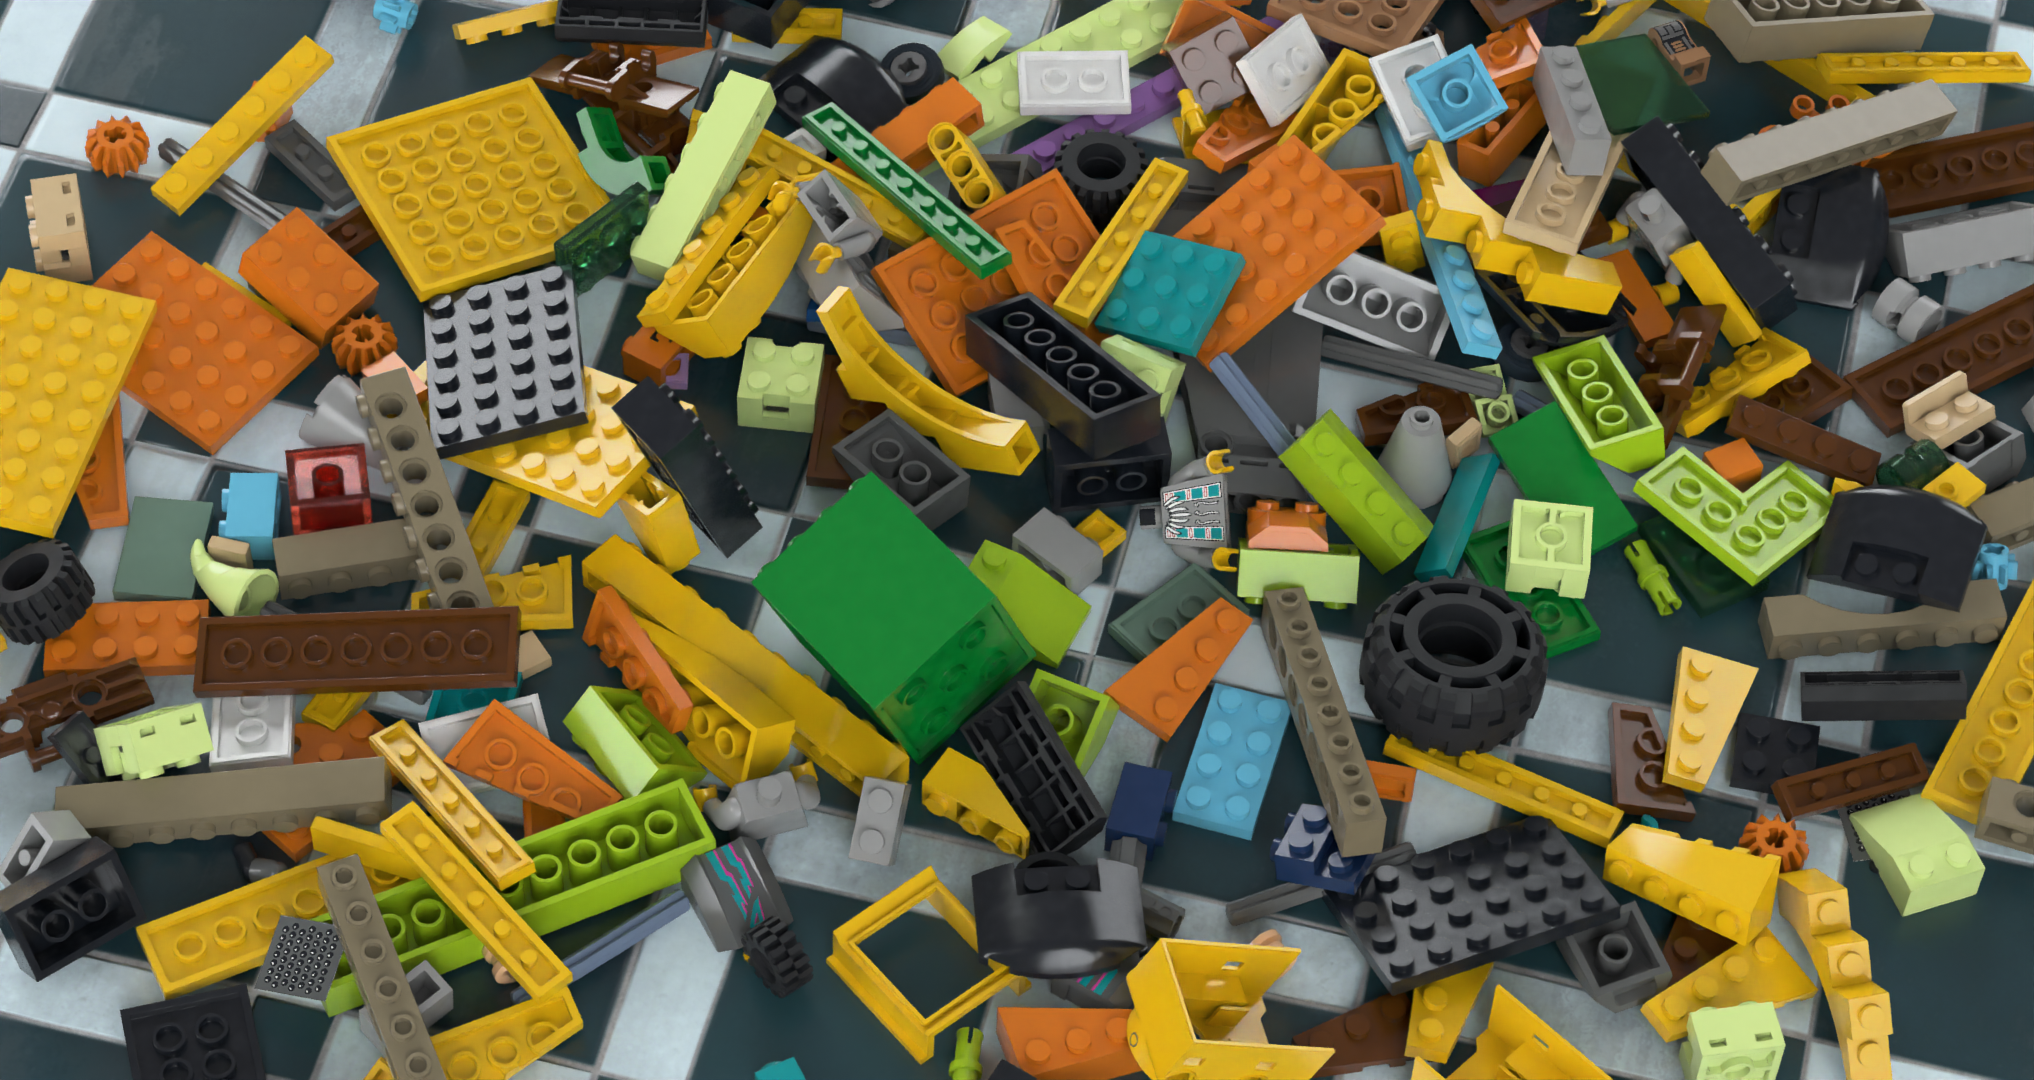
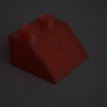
[285,443,373,535]

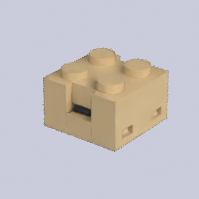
[25,173,93,282]

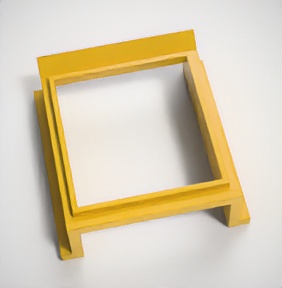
[826,865,1032,1065]

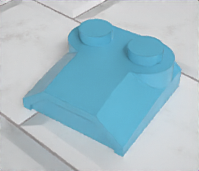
[1405,44,1508,144]

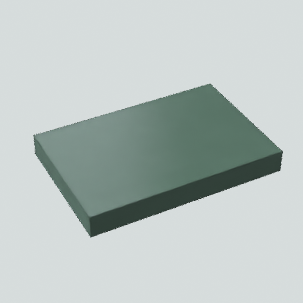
[112,496,215,602]
[1108,563,1250,662]

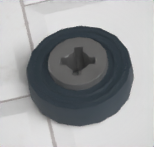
[881,43,945,106]
[1494,321,1560,382]

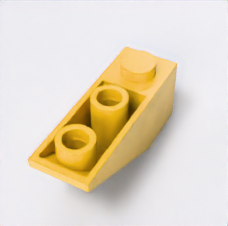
[922,747,1030,859]

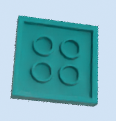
[1094,230,1246,357]

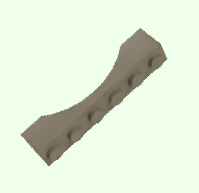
[1758,579,2007,660]

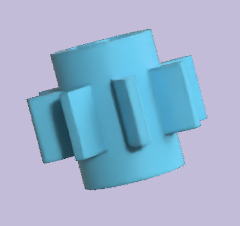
[373,0,418,35]
[1971,543,2018,591]

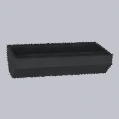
[555,0,708,48]
[1800,670,1967,721]
[960,681,1108,855]

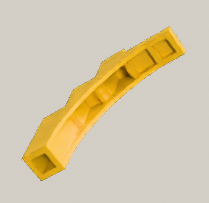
[1413,139,1622,315]
[816,286,1041,476]
[1777,868,1893,1080]

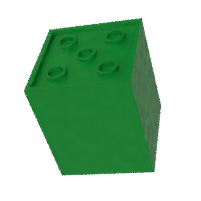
[751,471,1037,766]

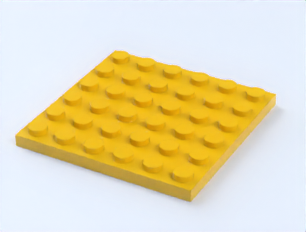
[326,77,628,302]

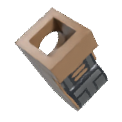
[1648,20,1711,90]

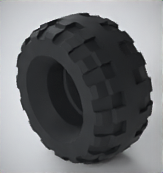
[1359,576,1549,756]

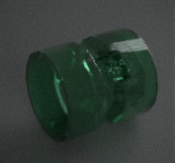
[1876,439,1950,489]

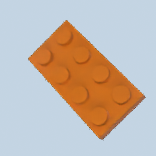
[43,599,211,678]

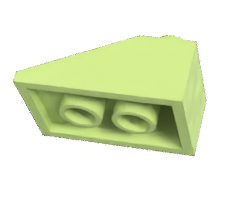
[1849,792,1985,917]

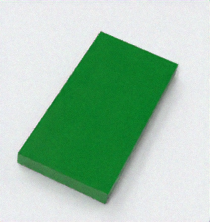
[1488,401,1638,556]
[1462,520,1601,659]

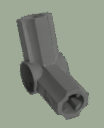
[1109,836,1185,939]

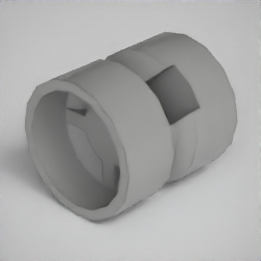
[1872,278,1945,344]

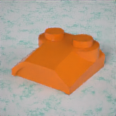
[1333,162,1409,247]
[1245,500,1328,552]

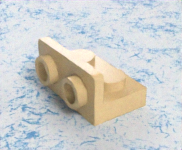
[1902,370,1996,452]

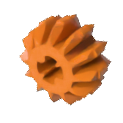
[85,115,150,178]
[331,312,398,377]
[1738,813,1809,874]

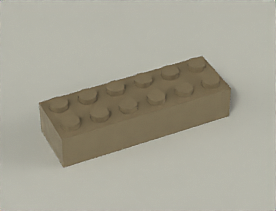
[1704,0,1935,63]

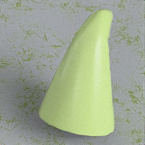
[190,539,279,616]

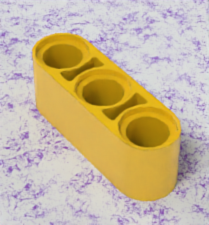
[927,122,1007,212]

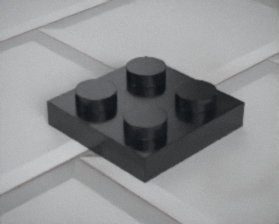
[1729,712,1821,795]

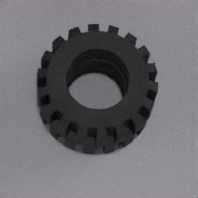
[1054,129,1148,229]
[0,539,95,645]

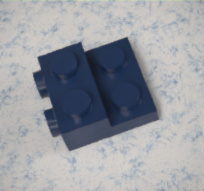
[1270,803,1376,895]

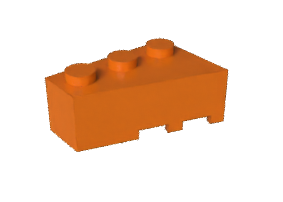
[1457,79,1547,187]
[996,1007,1142,1080]

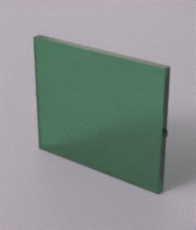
[1572,33,1710,136]

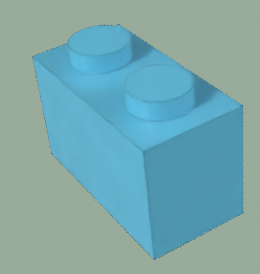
[219,473,282,560]

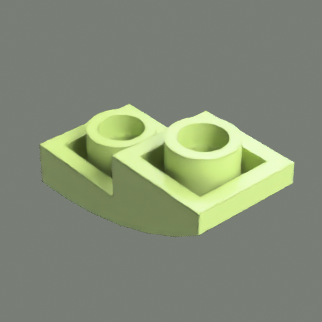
[937,16,1012,81]
[1468,364,1518,438]

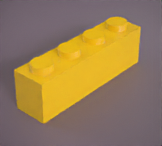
[1277,48,1385,162]
[1602,823,1782,946]

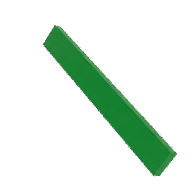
[802,102,1012,280]

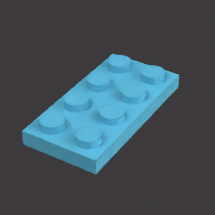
[1172,683,1291,841]

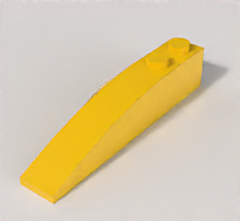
[654,172,821,359]
[631,613,796,789]

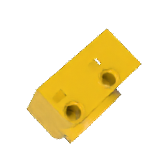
[1126,938,1335,1080]
[1411,984,1613,1080]

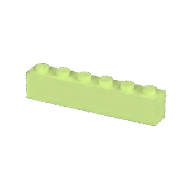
[630,70,777,282]

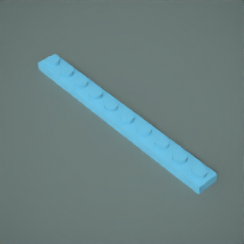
[1375,103,1502,360]

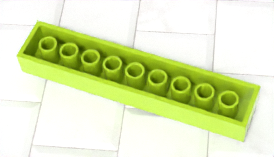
[310,778,716,1018]

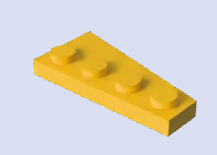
[1675,327,1812,439]
[411,555,573,631]
[1662,646,1759,793]
[1640,926,1819,1043]
[1404,961,1495,1064]
[430,986,583,1080]

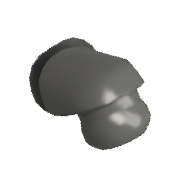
[233,842,288,884]

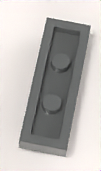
[264,119,356,212]

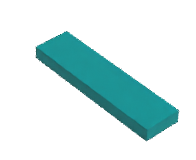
[1414,452,1500,583]

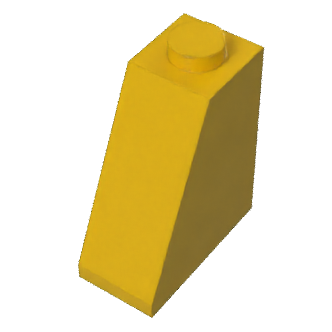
[617,471,701,574]

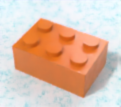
[238,207,380,350]

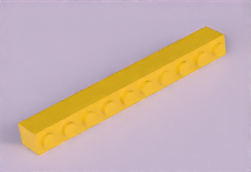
[582,534,910,797]

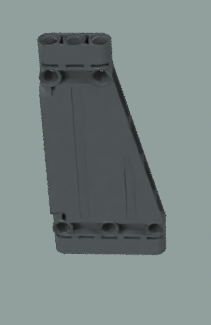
[1150,157,1323,514]

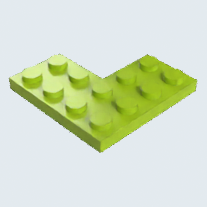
[1633,446,1834,586]

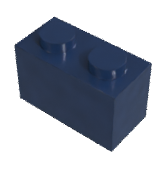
[1104,762,1178,861]

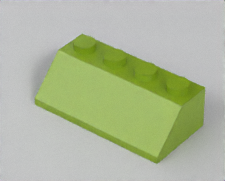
[1532,335,1665,474]
[1278,408,1434,575]

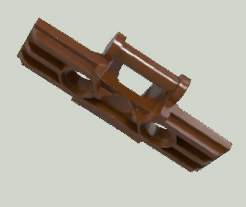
[528,41,700,118]
[583,93,690,174]
[1634,304,1727,450]
[0,657,155,773]

